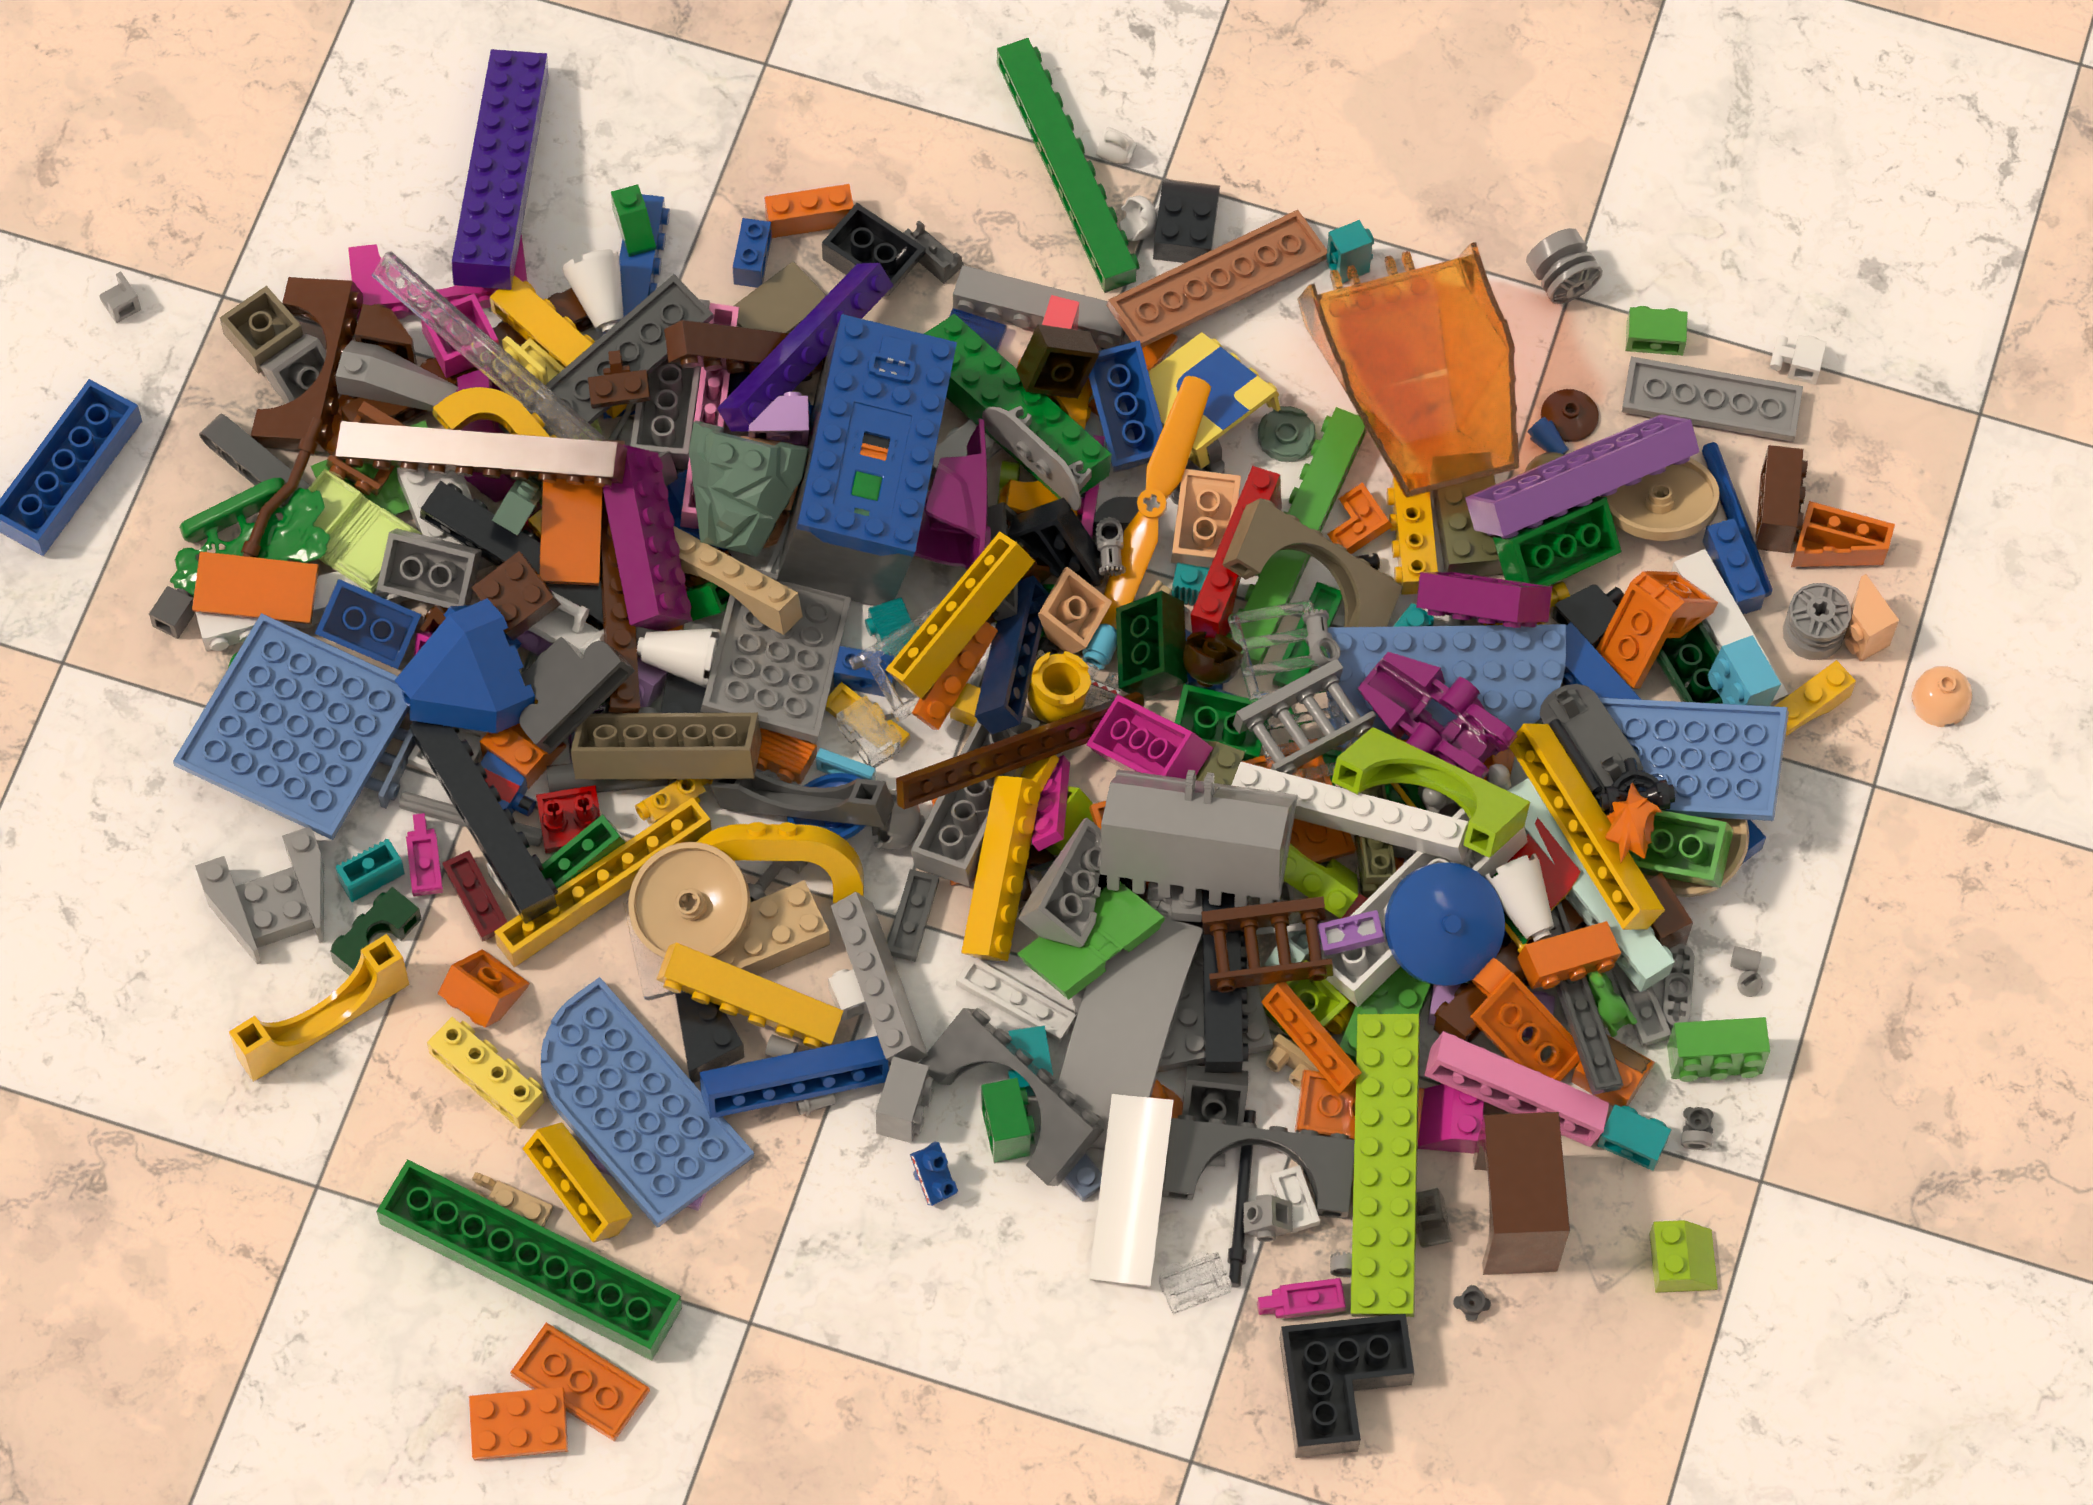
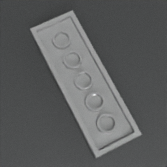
[1622,356,1803,442]

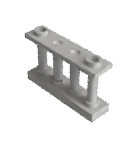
[1233,658,1376,775]

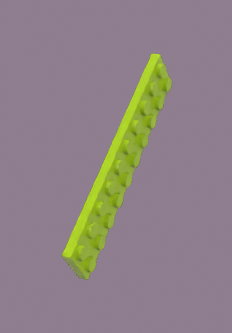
[1351,1014,1420,1317]

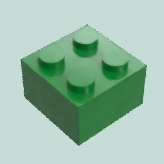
[981,1078,1035,1163]

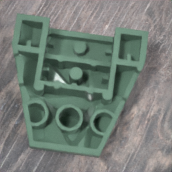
[689,421,809,557]

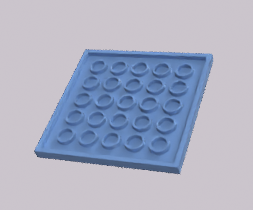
[173,613,410,840]

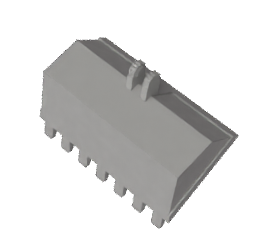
[1100,769,1298,907]

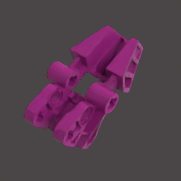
[1357,652,1517,779]

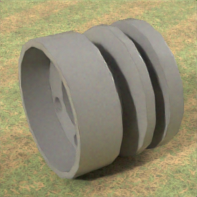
[1526,228,1603,304]
[1783,583,1851,660]

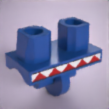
[910,1141,958,1206]

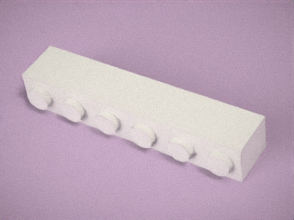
[1671,549,1789,706]

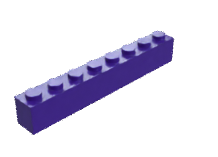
[717,263,893,431]

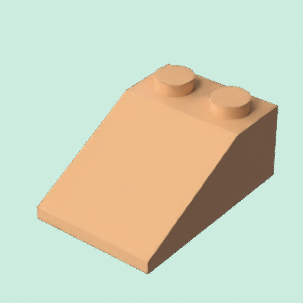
[1171,469,1241,567]

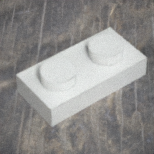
[1270,1165,1320,1234]

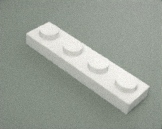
[956,956,1077,1043]

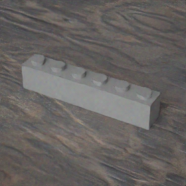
[953,265,1125,349]
[831,892,928,1062]

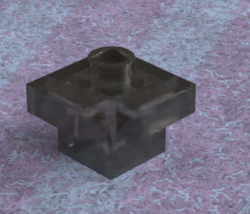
[1416,1188,1452,1248]

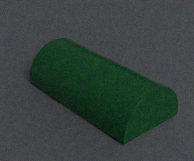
[1656,622,1723,704]

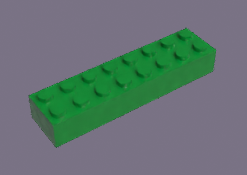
[924,314,1112,499]

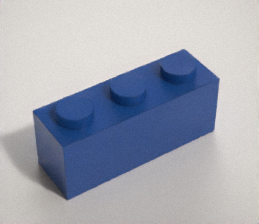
[1702,518,1766,614]

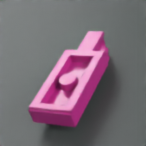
[406,813,443,897]
[1257,1278,1346,1319]

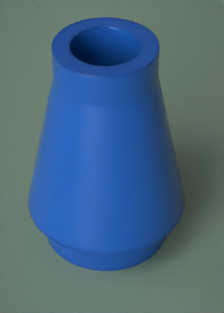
[1527,417,1569,455]

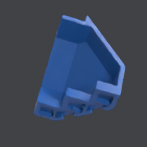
[394,598,535,733]

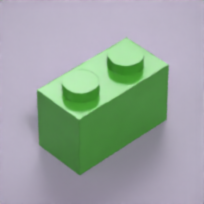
[1625,306,1688,356]

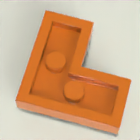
[1327,482,1393,554]

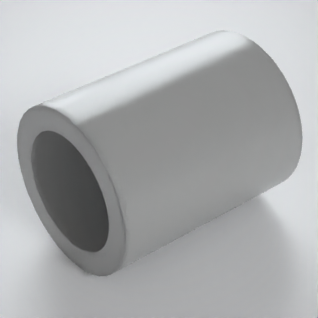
[1730,946,1762,972]
[765,1034,799,1057]

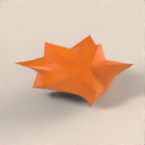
[1605,783,1663,863]

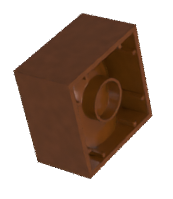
[1473,1112,1570,1275]

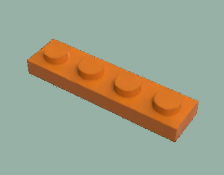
[912,621,998,730]
[1261,982,1362,1094]

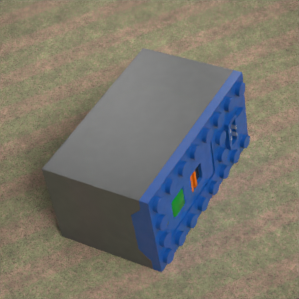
[777,314,957,606]

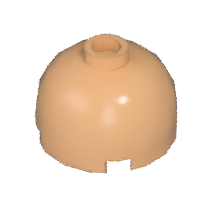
[1911,666,1972,727]

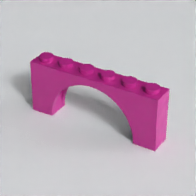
[348,233,528,322]

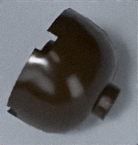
[1183,631,1244,687]

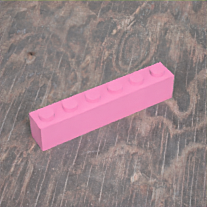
[1424,1031,1609,1147]

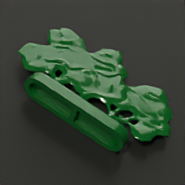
[170,478,330,598]

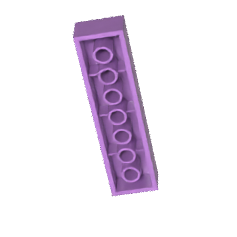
[1465,414,1700,539]

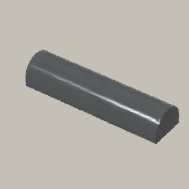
[547,763,669,793]

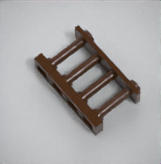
[1201,896,1333,993]

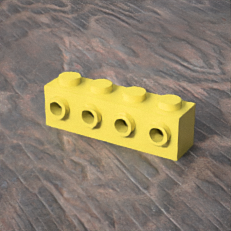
[427,1017,544,1129]

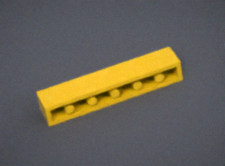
[490,275,627,419]
[885,531,1035,699]
[961,776,1042,962]
[656,942,843,1049]

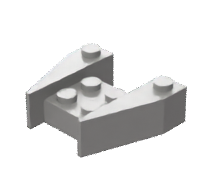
[195,827,324,964]

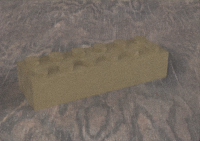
[571,712,762,780]

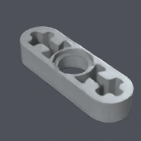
[1662,944,1695,1031]

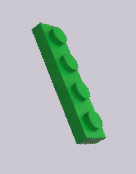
[1272,581,1343,688]

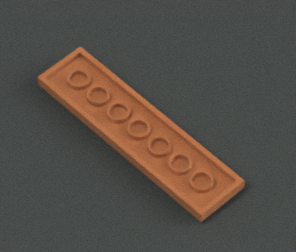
[1106,210,1327,348]

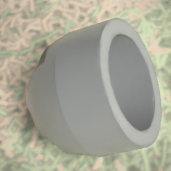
[1737,970,1763,997]

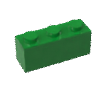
[541,814,627,889]

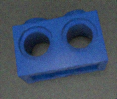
[732,218,772,288]

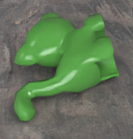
[1586,971,1637,1037]

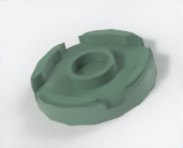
[1258,406,1316,462]

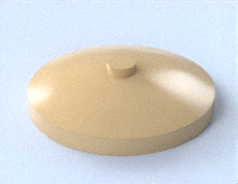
[1601,458,1719,541]
[628,842,750,959]

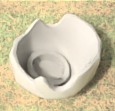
[1119,195,1157,242]

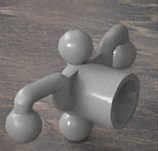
[1392,764,1511,860]

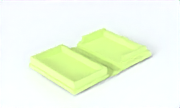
[282,469,422,593]

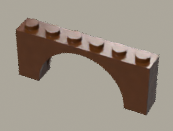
[251,277,363,452]

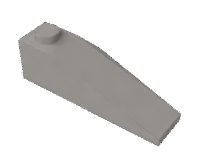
[336,340,458,411]
[1018,818,1101,948]

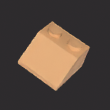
[1038,567,1112,654]
[1844,574,1899,661]

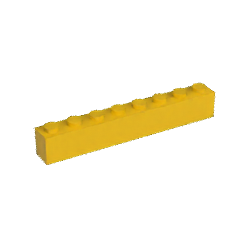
[1510,723,1665,930]
[494,797,712,968]

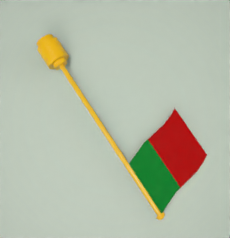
[1387,783,1581,953]

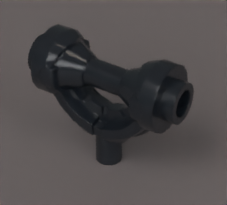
[1600,758,1675,815]

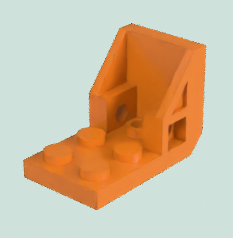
[1596,571,1718,689]

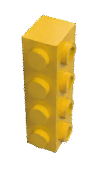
[1386,475,1438,595]
[522,1122,633,1243]

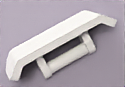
[528,591,604,655]

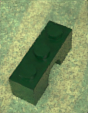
[330,887,422,976]

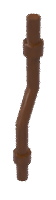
[241,417,324,558]

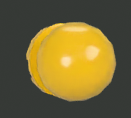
[1027,651,1091,723]

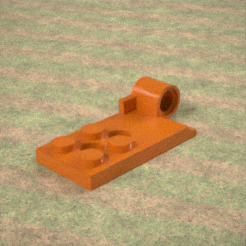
[1470,958,1580,1082]

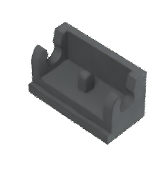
[903,221,964,284]

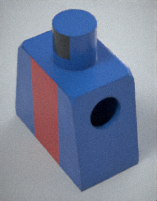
[481,751,536,817]

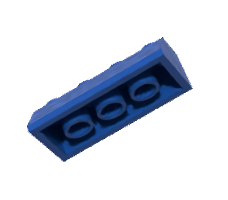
[1089,340,1163,473]

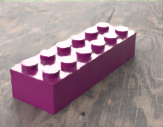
[602,445,692,631]

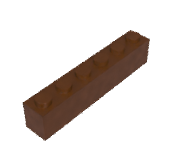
[664,320,823,382]

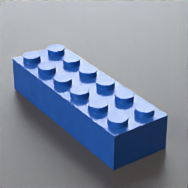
[0,379,142,556]

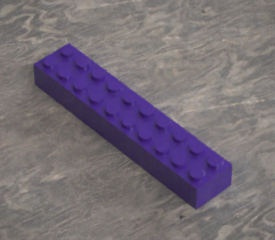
[452,49,549,290]

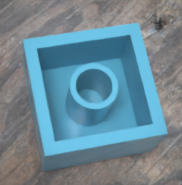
[1708,635,1781,706]

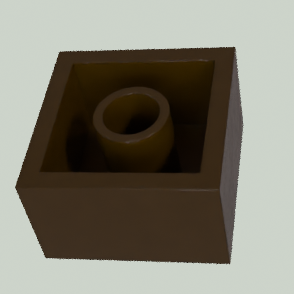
[1016,324,1100,399]

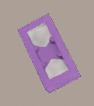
[1318,910,1385,956]

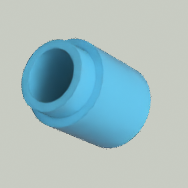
[1082,624,1117,670]

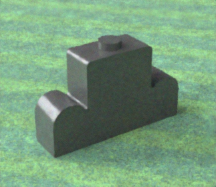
[519,637,635,754]

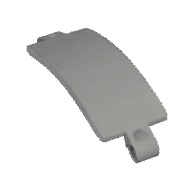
[1057,900,1203,1151]

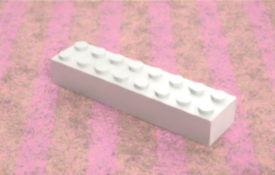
[1320,808,1528,1007]

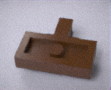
[588,350,651,409]

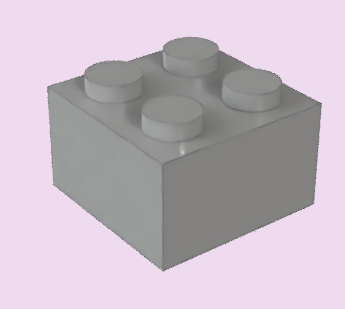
[876,1056,933,1143]

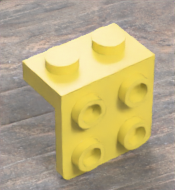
[502,336,564,395]

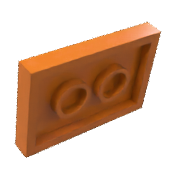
[469,1387,568,1460]

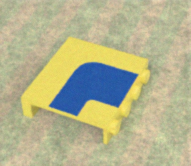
[1148,332,1281,469]

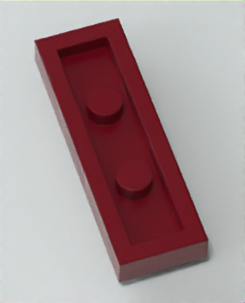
[442,850,507,942]

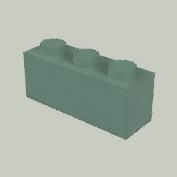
[492,476,543,536]

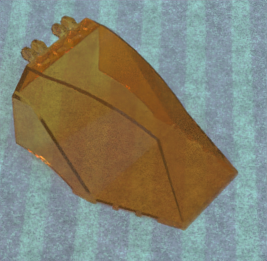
[1297,242,1519,498]

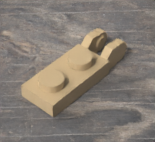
[468,1172,553,1227]

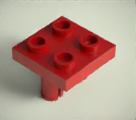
[536,785,601,854]

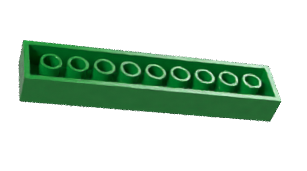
[376,1159,682,1361]

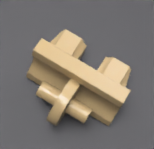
[1266,1034,1320,1090]

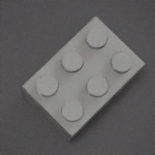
[376,528,482,608]

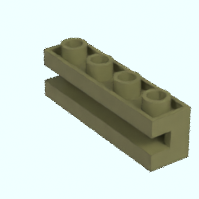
[1354,784,1396,897]

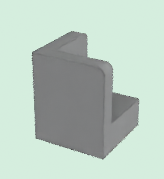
[99,271,141,323]

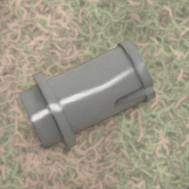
[795,1093,836,1116]

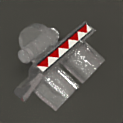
[1082,661,1122,711]

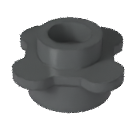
[1682,1107,1714,1134]
[1453,1285,1491,1322]

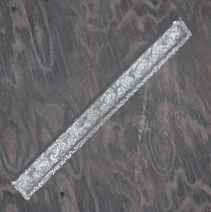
[371,251,606,441]

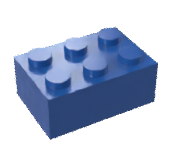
[314,579,421,669]

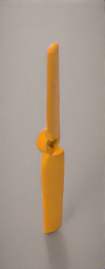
[1100,376,1211,633]

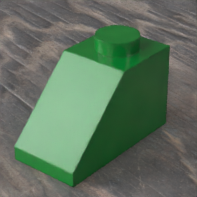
[610,184,656,257]
[686,582,730,621]

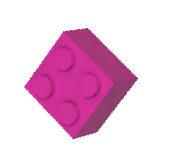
[421,293,500,378]

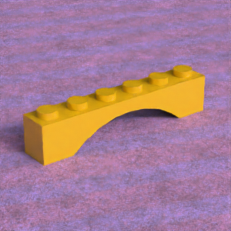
[1775,660,1856,737]

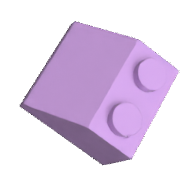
[748,392,809,445]

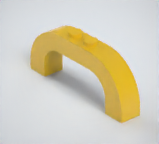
[433,387,556,541]
[697,822,864,903]

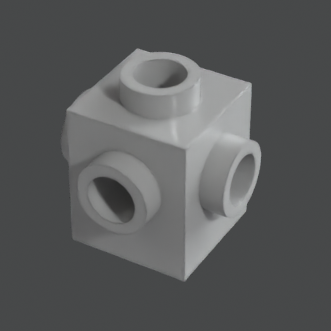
[1243,1195,1293,1242]

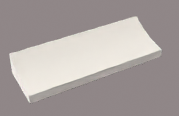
[1089,1094,1174,1287]

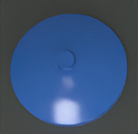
[1385,863,1505,986]

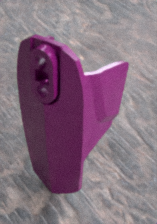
[914,418,991,571]

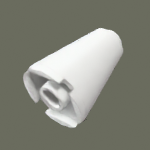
[562,249,623,334]
[637,628,721,687]
[1484,854,1554,942]

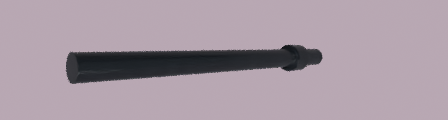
[1227,1110,1256,1288]

